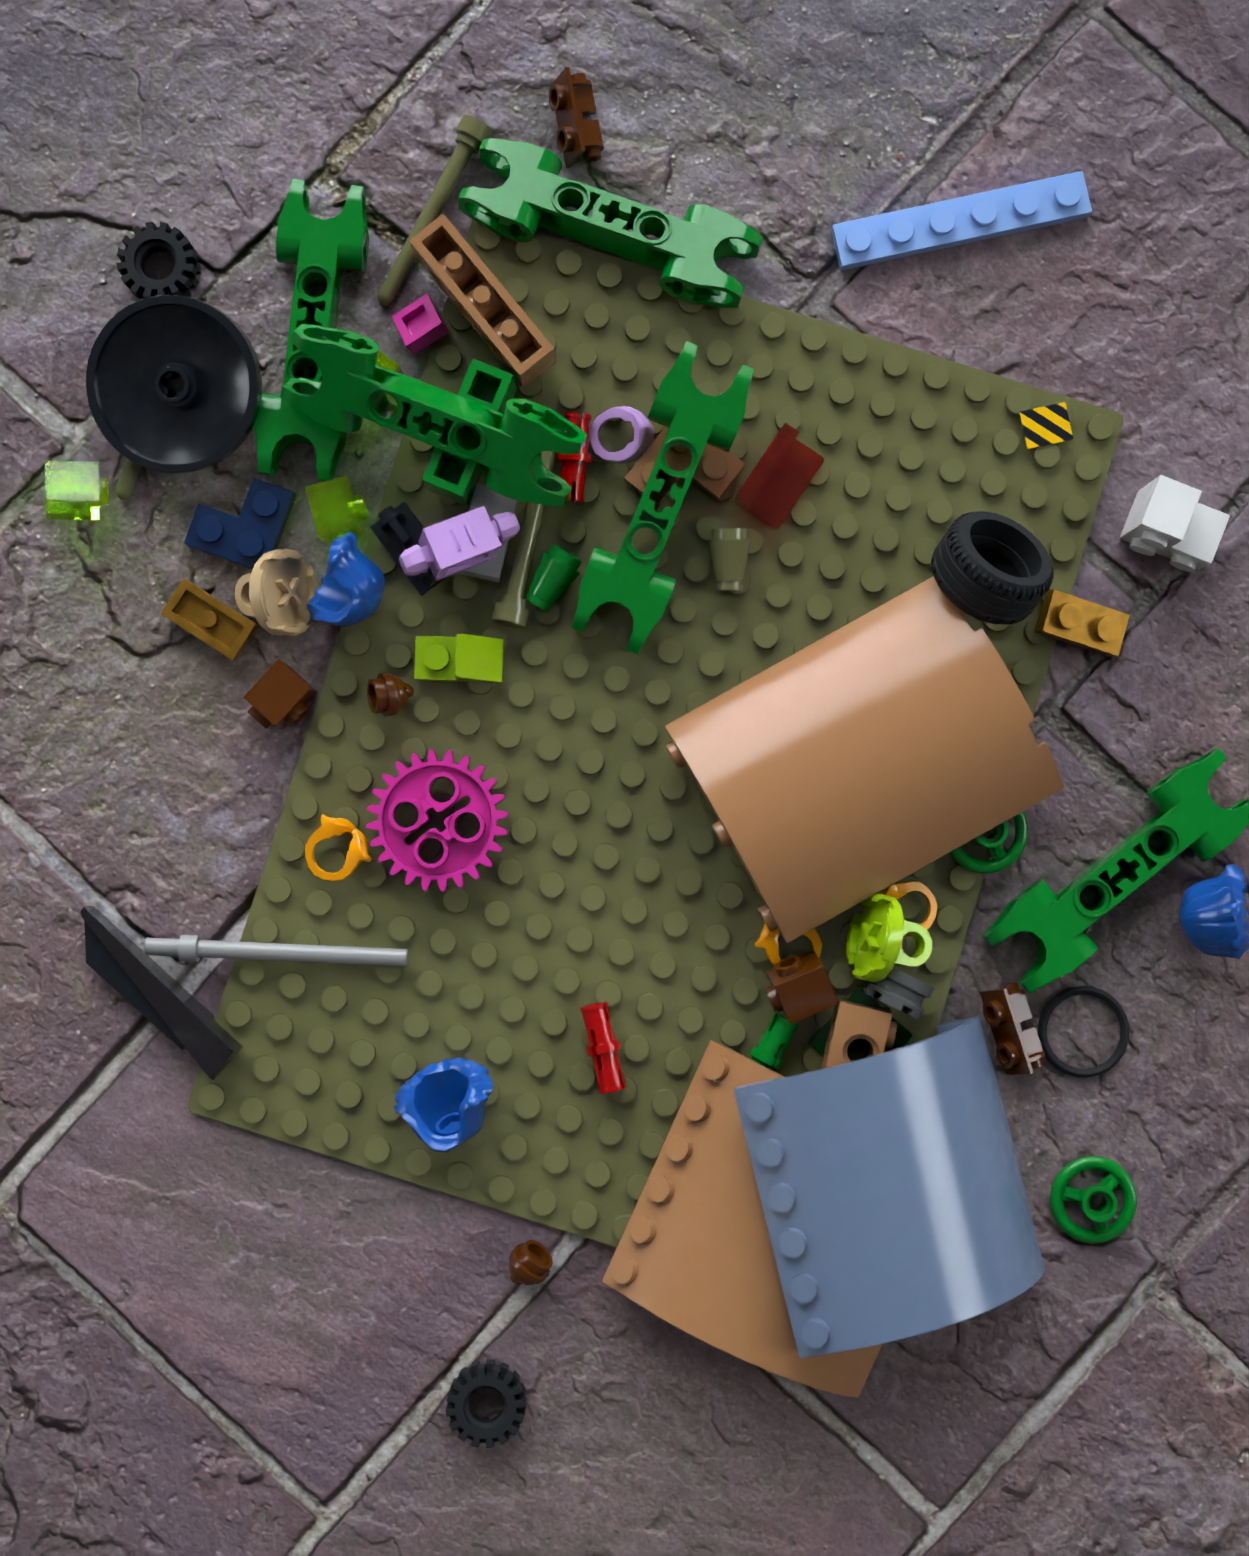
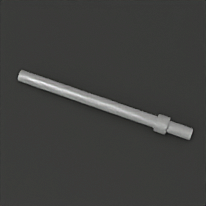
[144,935,408,967]

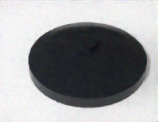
[86,295,262,473]

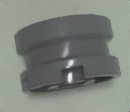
[863,968,935,1020]

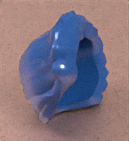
[307,532,385,627]
[1179,864,1249,959]
[394,1057,493,1153]

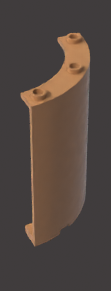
[665,576,1064,943]

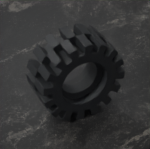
[116,222,201,300]
[446,1359,527,1448]

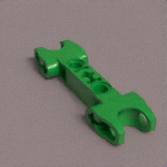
[458,138,763,308]
[254,179,370,484]
[280,324,588,507]
[571,341,754,655]
[981,748,1249,993]

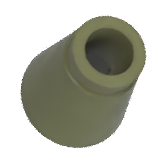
[708,528,751,590]

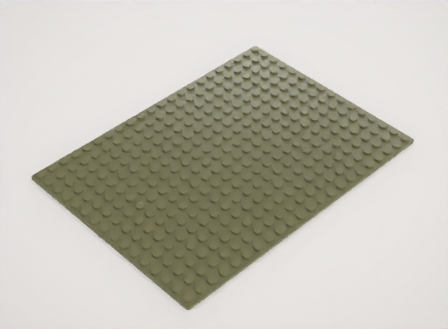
[188,219,1124,1247]

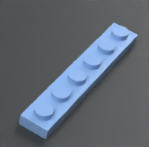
[831,171,1092,271]

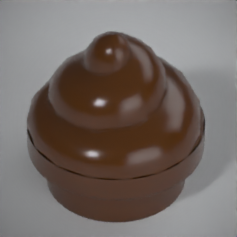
[367,673,414,717]
[509,1240,553,1285]

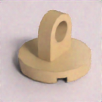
[235,549,319,636]

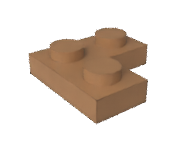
[624,426,746,508]

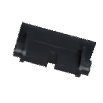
[370,502,447,596]

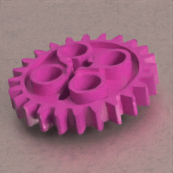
[366,749,509,891]

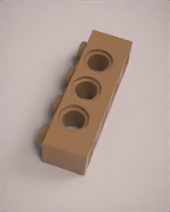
[409,213,556,388]
[820,998,897,1069]

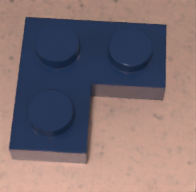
[184,478,297,569]

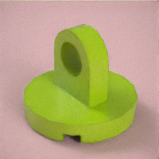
[846,893,932,983]

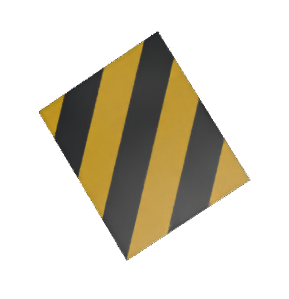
[1019,402,1073,449]

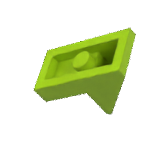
[414,633,504,683]

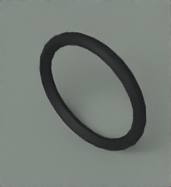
[1038,986,1129,1078]

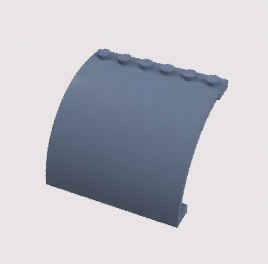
[733,1016,1045,1358]

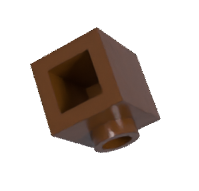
[243,659,317,729]
[765,951,839,1024]

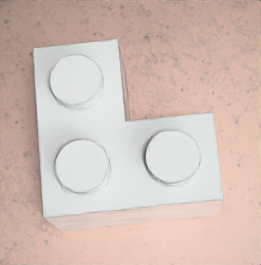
[1120,475,1230,572]

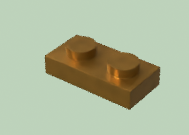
[160,578,259,662]
[1035,589,1130,657]

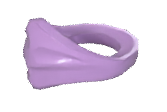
[589,406,654,464]

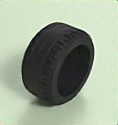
[931,511,1054,625]

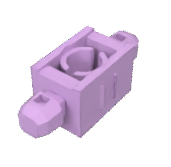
[399,506,520,581]

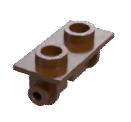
[549,67,604,168]
[980,982,1045,1075]

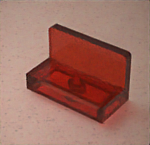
[734,423,824,530]

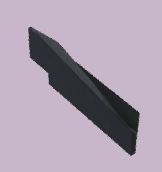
[80,906,243,1080]

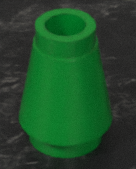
[525,544,582,611]

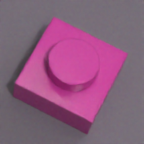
[392,294,449,355]

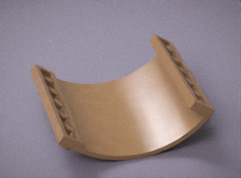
[602,1040,882,1398]

